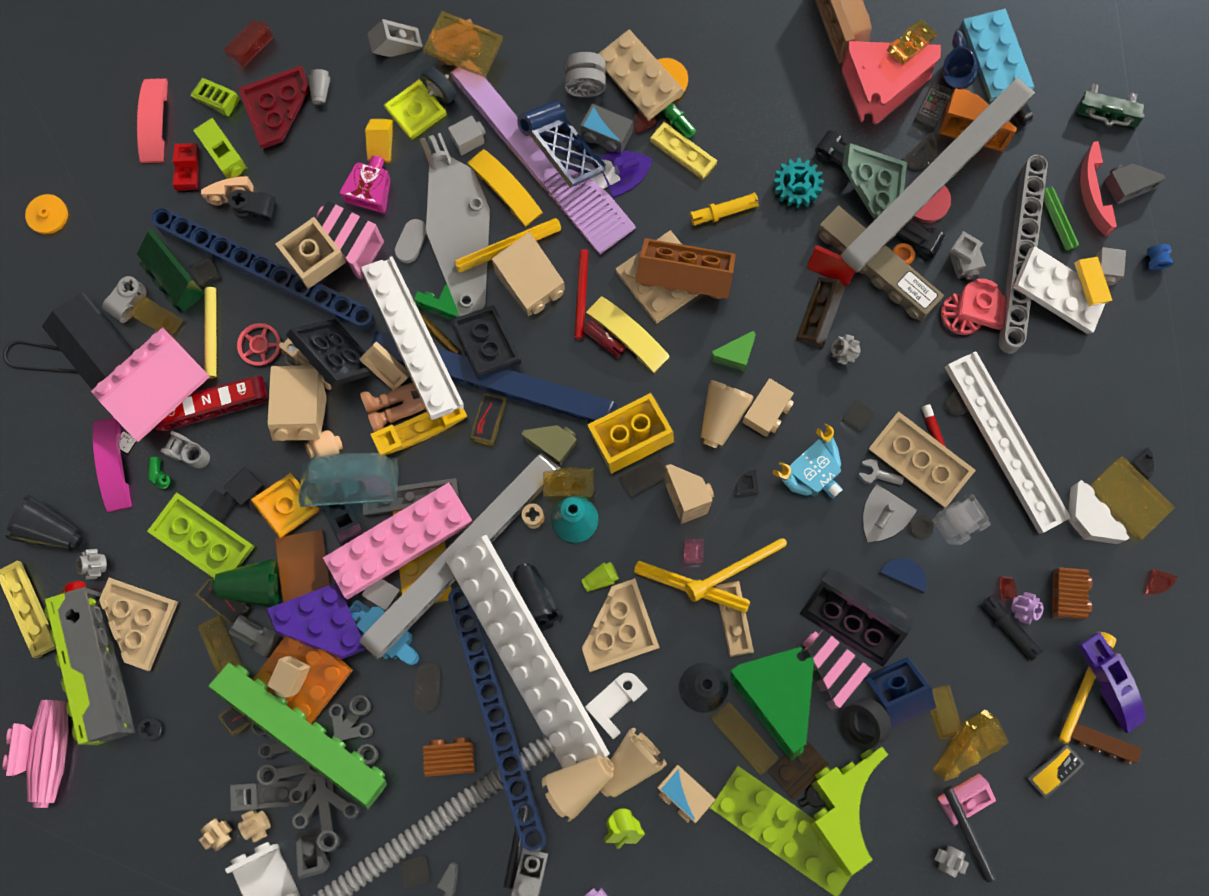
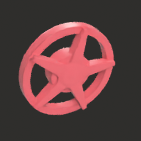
[237,323,281,366]

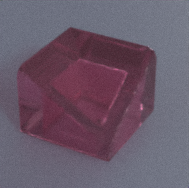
[683,539,704,566]

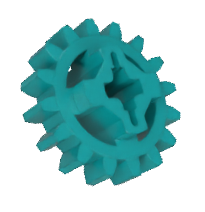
[773,158,824,208]

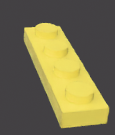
[0,560,56,658]

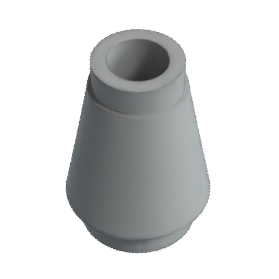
[308,69,331,105]

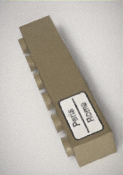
[817,205,944,322]

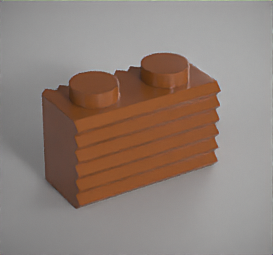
[1052,567,1092,621]
[423,737,477,777]

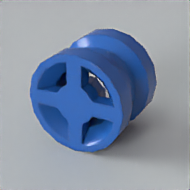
[1147,244,1173,270]

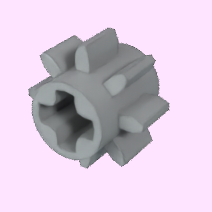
[831,334,860,364]
[76,549,107,580]
[934,845,969,878]

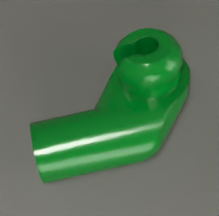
[147,457,170,489]

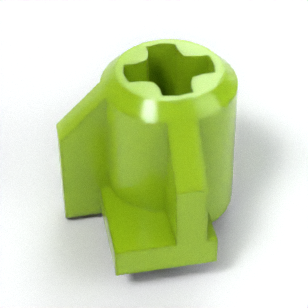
[604,808,645,849]

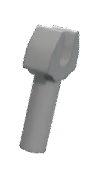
[858,459,904,485]

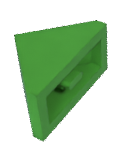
[711,331,756,371]

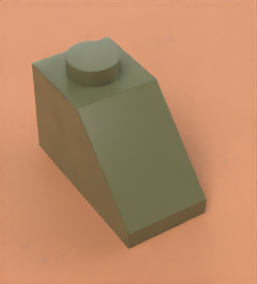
[521,425,577,466]

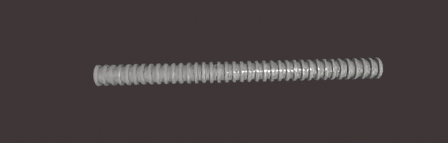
[312,734,556,896]

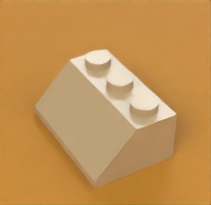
[664,464,714,524]

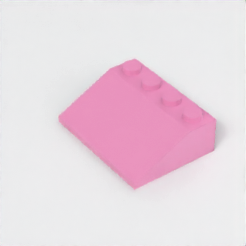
[91,327,210,442]

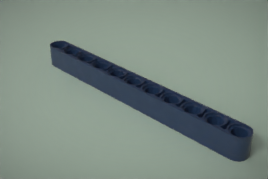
[151,207,376,332]
[371,331,617,423]
[448,587,546,852]

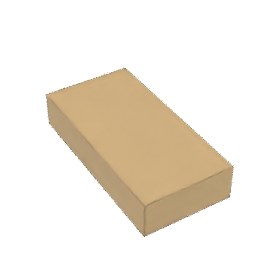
[359,342,410,390]

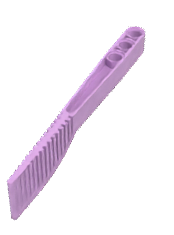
[450,60,636,255]

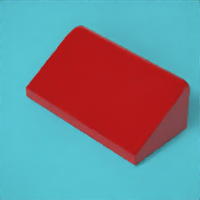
[807,245,855,286]

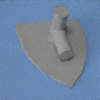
[863,484,917,543]

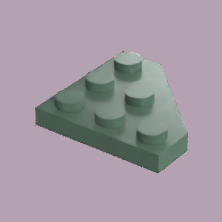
[842,143,907,221]

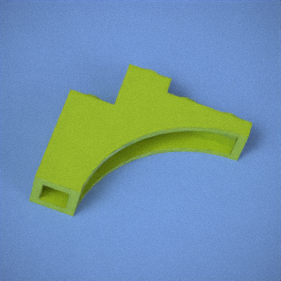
[810,747,888,876]

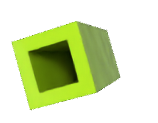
[193,118,247,179]

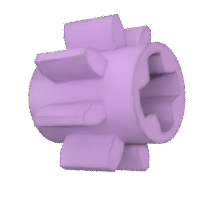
[1011,592,1043,624]

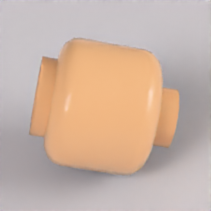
[305,430,343,465]

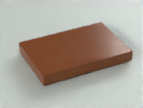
[275,529,331,603]

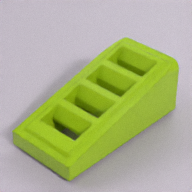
[190,78,240,118]

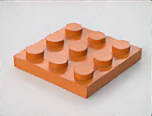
[253,636,353,724]

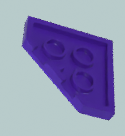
[267,583,365,659]

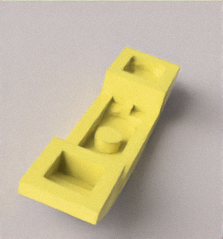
[586,296,670,373]

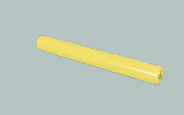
[204,287,217,379]

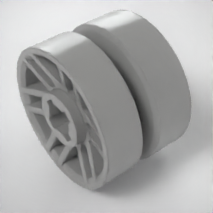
[565,52,606,97]

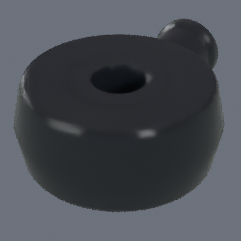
[798,784,825,808]

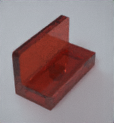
[224,20,273,68]

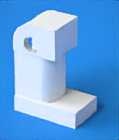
[585,673,647,740]

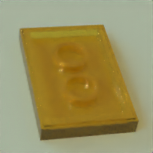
[423,11,504,78]
[1090,456,1175,541]

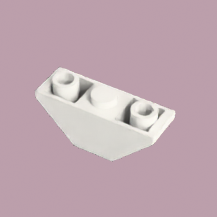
[1068,480,1130,544]

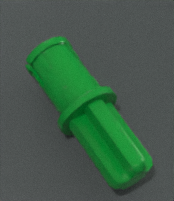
[662,103,696,139]

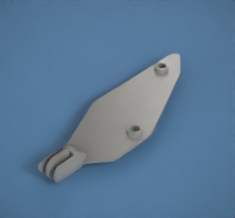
[420,133,490,316]

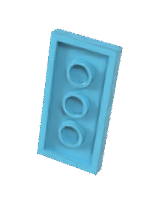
[962,9,1034,102]

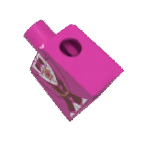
[340,155,390,213]

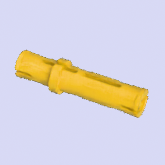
[689,193,759,226]

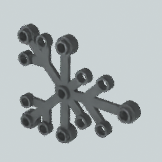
[251,695,378,852]

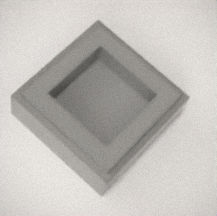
[950,231,983,264]

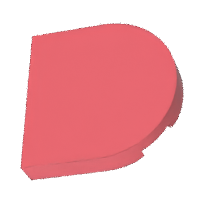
[957,279,1006,330]

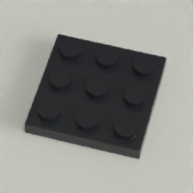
[286,319,375,387]

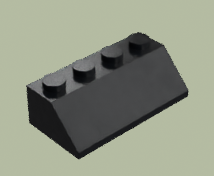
[800,566,914,667]

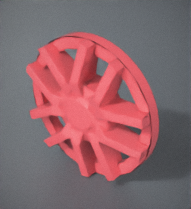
[941,293,981,335]

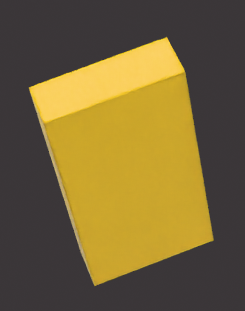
[1074,257,1112,307]

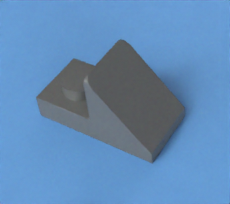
[296,827,330,879]

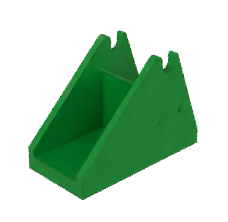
[730,647,814,761]

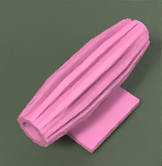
[3,700,69,808]

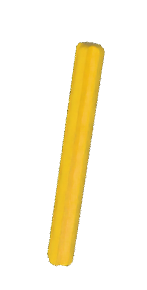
[455,218,561,272]
[634,561,750,613]

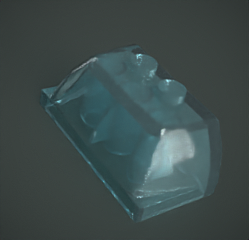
[299,453,399,507]

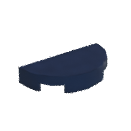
[879,558,927,593]

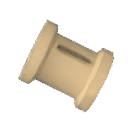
[522,504,544,529]

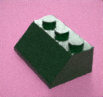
[137,229,204,312]

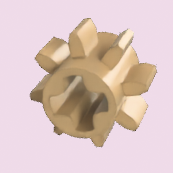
[238,809,270,842]
[199,819,233,851]

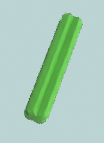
[1043,187,1079,251]

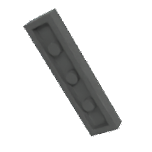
[361,478,459,516]

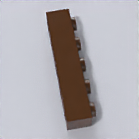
[1058,719,1142,765]

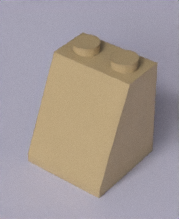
[492,232,565,316]
[268,365,327,441]

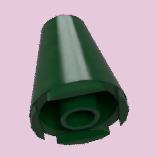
[210,559,279,608]

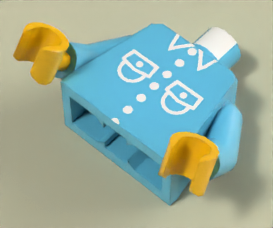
[773,424,843,499]

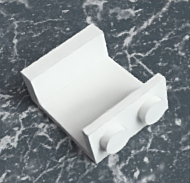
[225,842,300,896]

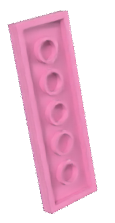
[323,483,473,600]

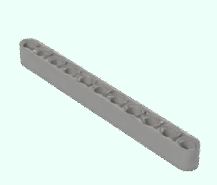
[840,77,1035,273]
[359,452,561,659]

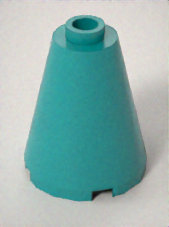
[551,496,599,543]

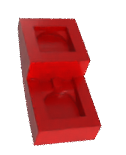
[172,143,199,191]

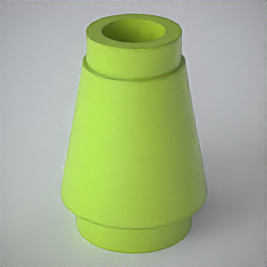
[581,562,619,592]

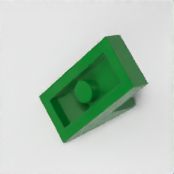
[414,284,460,320]

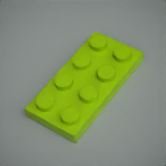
[147,492,255,579]

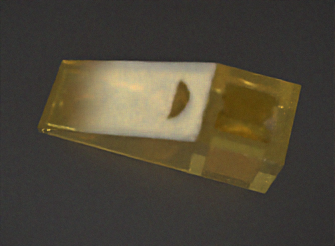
[934,710,1009,781]

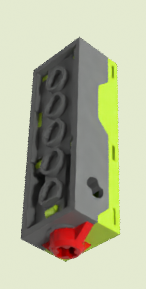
[44,581,135,745]

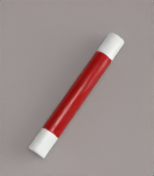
[921,404,946,447]

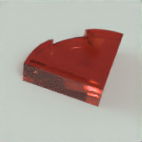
[634,110,657,133]
[1146,569,1178,594]
[1000,576,1017,600]

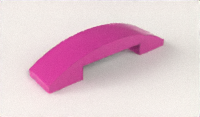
[93,417,132,512]

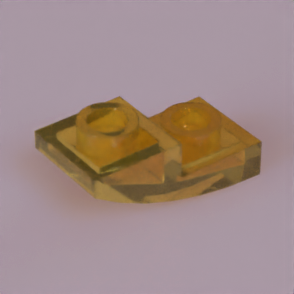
[130,295,183,336]

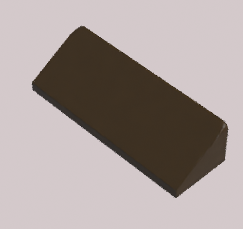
[796,277,845,348]

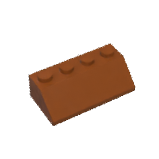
[636,238,736,299]

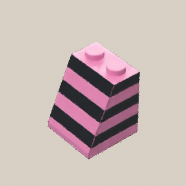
[316,201,384,280]
[802,630,871,710]

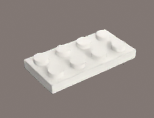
[1013,246,1105,334]

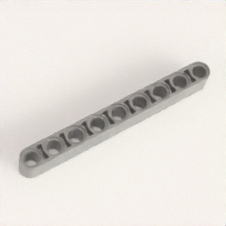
[999,155,1048,354]

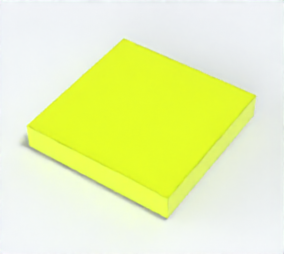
[384,80,447,140]

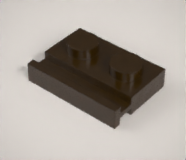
[768,740,830,800]

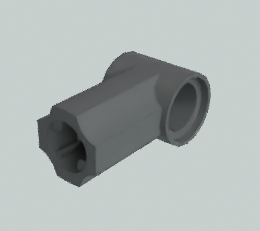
[229,615,282,658]

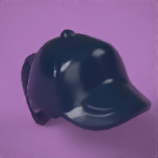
[943,30,978,90]

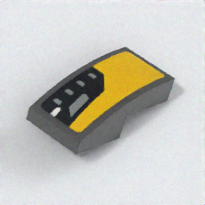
[1028,744,1084,798]

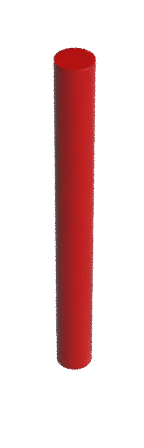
[574,249,589,340]

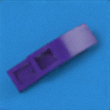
[1077,632,1146,733]

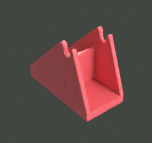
[842,41,941,124]

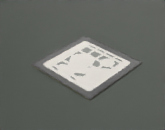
[119,429,137,456]

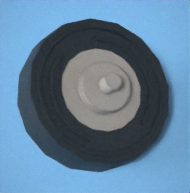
[420,66,457,104]

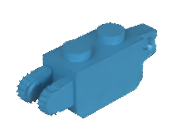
[349,600,419,666]

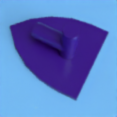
[600,151,653,197]

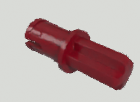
[583,320,626,359]

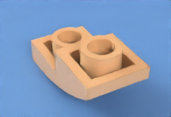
[201,176,253,205]

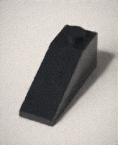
[311,476,363,546]

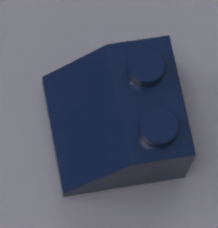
[865,657,936,728]

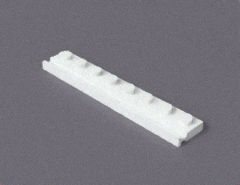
[361,257,463,420]
[945,351,1071,534]

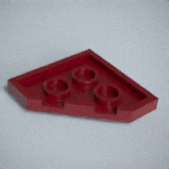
[238,65,310,149]

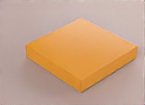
[251,473,319,539]

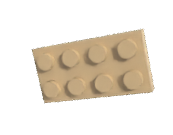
[599,29,684,121]
[868,411,976,508]

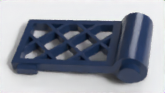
[517,100,606,188]

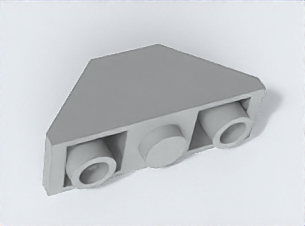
[511,848,548,896]

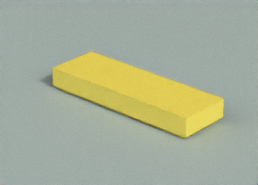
[650,122,717,180]

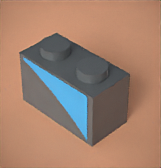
[580,104,633,154]

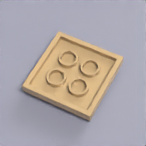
[615,230,699,324]

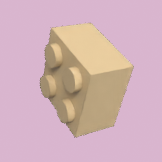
[276,217,346,289]

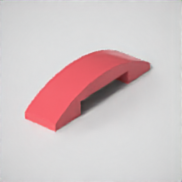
[137,79,168,163]
[1080,141,1117,236]

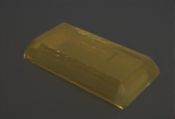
[931,685,964,739]

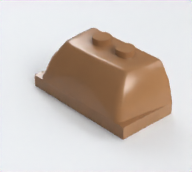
[816,0,872,63]

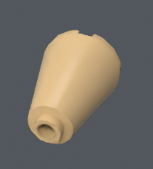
[701,380,754,449]
[600,728,667,797]
[542,755,614,821]

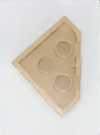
[99,578,178,671]
[582,579,659,672]

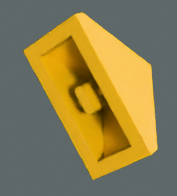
[365,119,393,163]

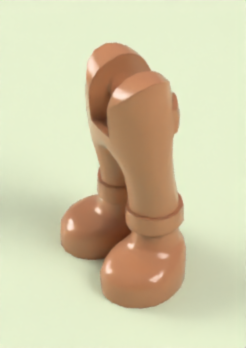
[360,383,425,432]

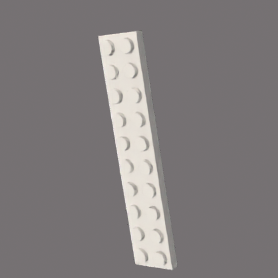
[445,535,609,768]

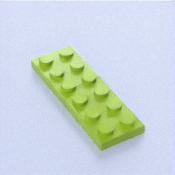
[710,766,852,896]

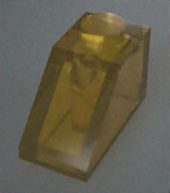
[543,467,595,497]

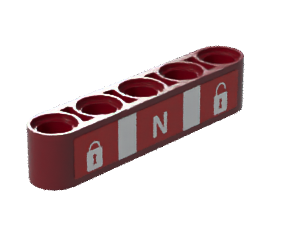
[155,376,268,431]

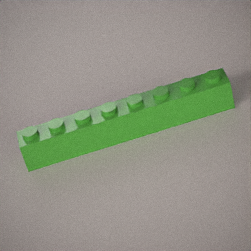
[209,663,387,810]

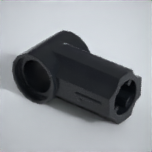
[815,130,847,167]
[896,219,946,258]

